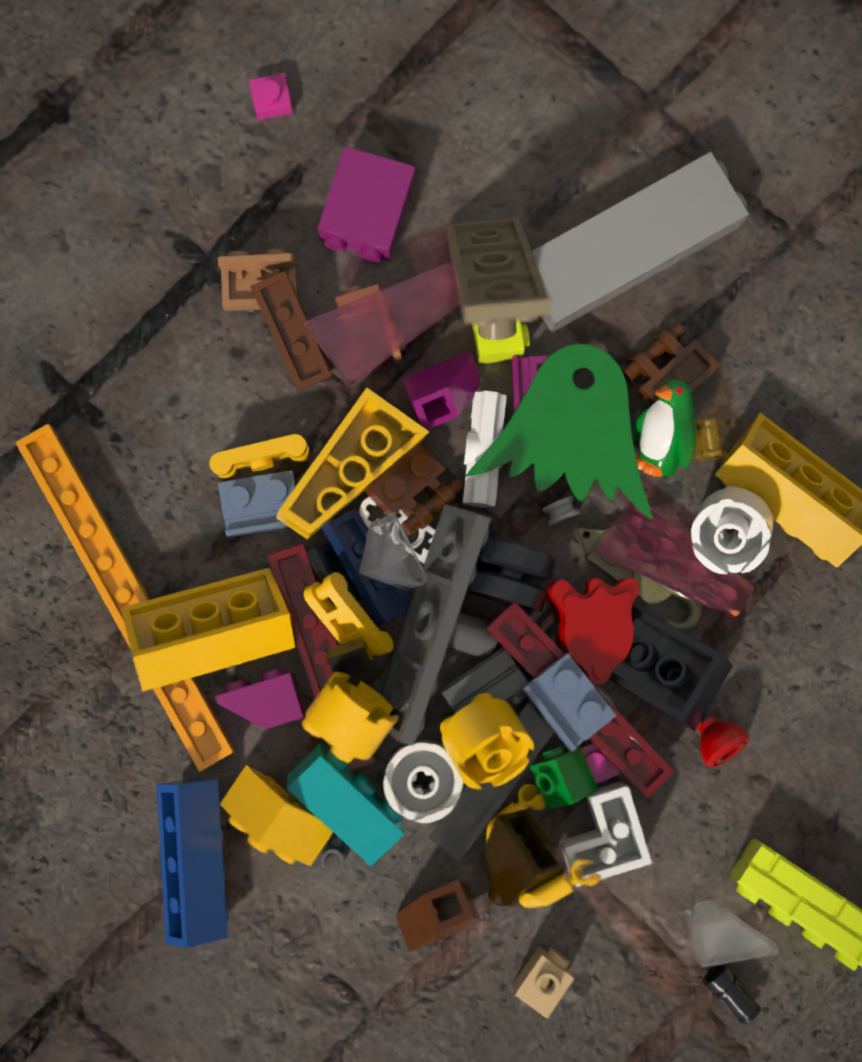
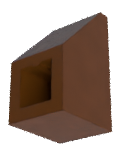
[396,879,481,952]

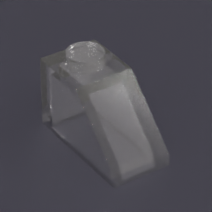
[685,901,780,968]

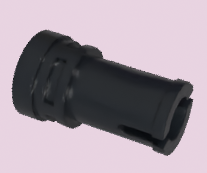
[703,962,761,1024]

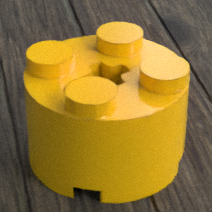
[302,672,398,763]
[440,693,534,789]

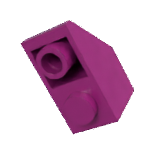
[401,350,481,430]
[215,668,306,729]

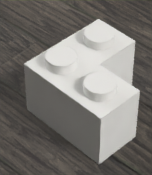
[560,781,652,887]

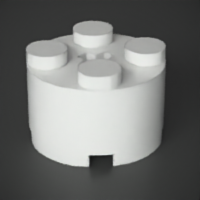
[691,486,774,574]
[384,739,463,823]

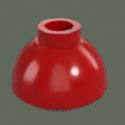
[697,716,750,768]

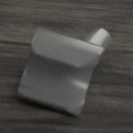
[321,832,346,870]

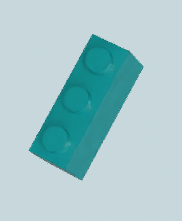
[287,743,405,866]

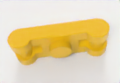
[209,434,310,480]
[304,572,393,661]

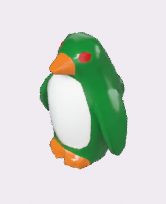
[634,378,697,477]

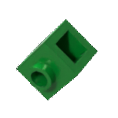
[530,744,598,810]

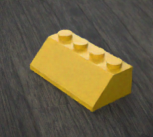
[715,413,862,568]
[121,567,295,692]

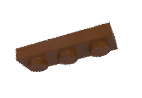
[250,271,332,391]

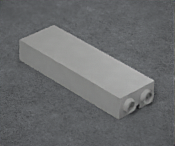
[532,152,749,333]

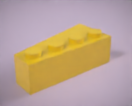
[276,388,429,540]

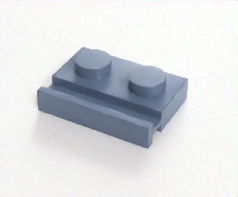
[218,470,296,537]
[521,653,617,752]

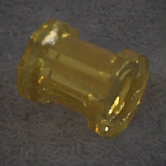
[693,418,728,462]

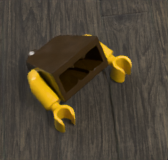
[480,784,601,908]

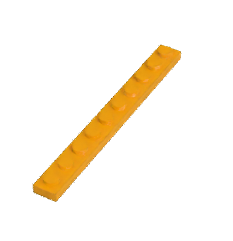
[15,424,235,772]

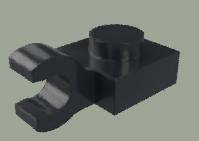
[306,543,361,605]
[325,638,375,687]

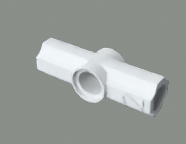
[462,391,507,508]

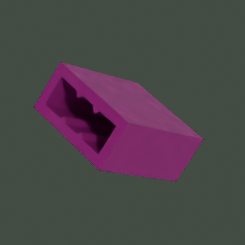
[317,146,416,262]

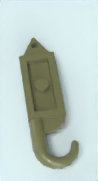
[576,527,702,632]

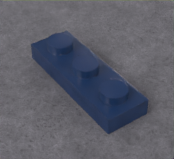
[321,508,411,626]

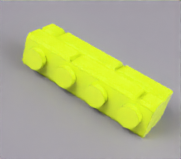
[729,838,862,971]

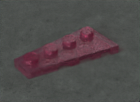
[304,263,461,386]
[594,500,755,619]

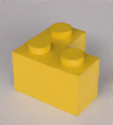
[220,765,333,866]

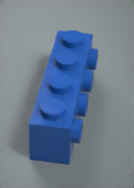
[157,778,229,948]

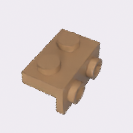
[218,249,298,311]

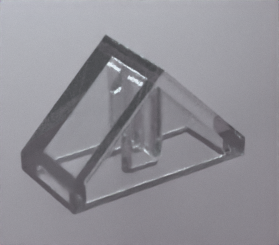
[359,512,429,590]

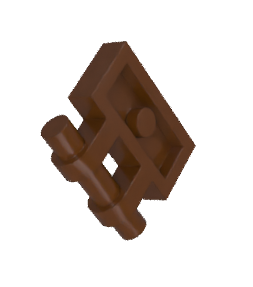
[622,322,721,405]
[365,442,463,535]

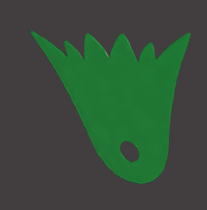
[466,344,653,519]

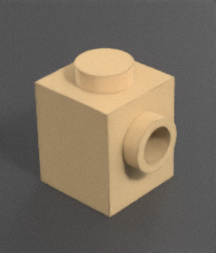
[512,946,575,1019]

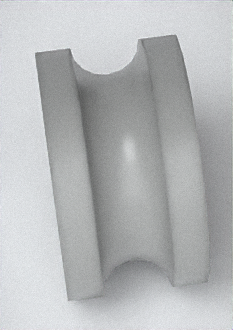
[542,496,580,526]

